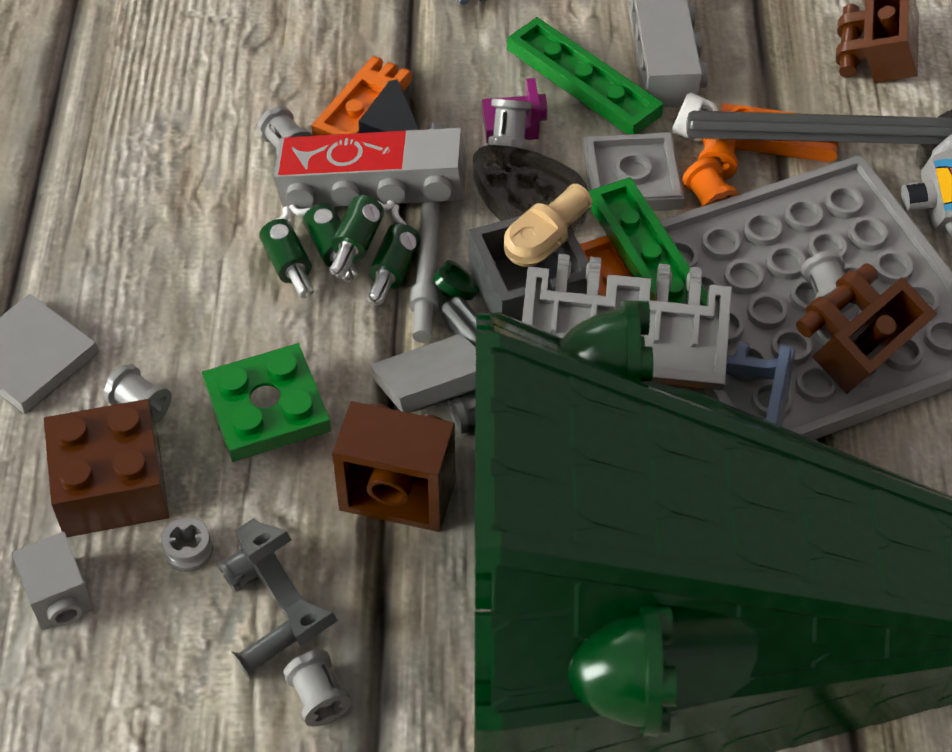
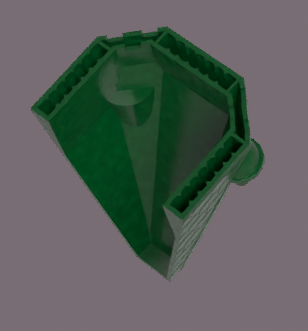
[474,301,952,752]

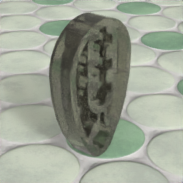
[473,145,588,233]

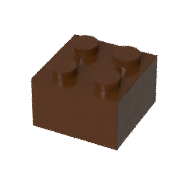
[43,399,169,538]
[332,401,456,532]

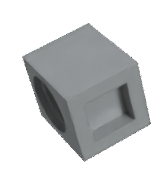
[11,531,94,631]

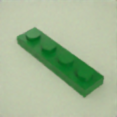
[507,17,664,135]
[588,177,707,306]

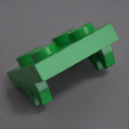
[202,343,331,462]

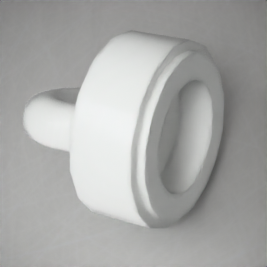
[672,92,718,142]

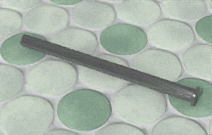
[686,111,952,145]

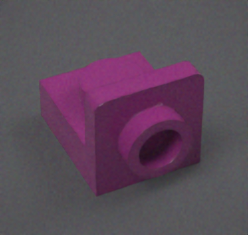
[482,78,547,143]

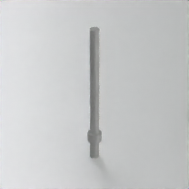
[410,123,444,343]

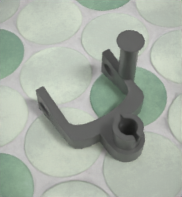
[217,518,338,679]

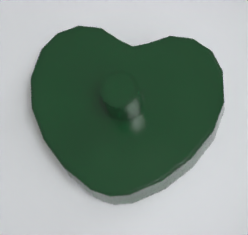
[433,260,479,301]

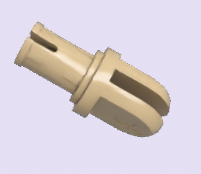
[504,183,593,267]

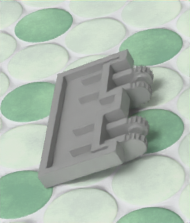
[522,254,732,390]

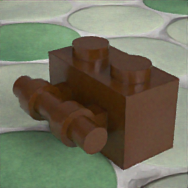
[836,0,919,83]
[796,263,937,394]

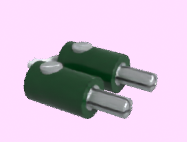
[330,195,420,305]
[259,203,359,298]

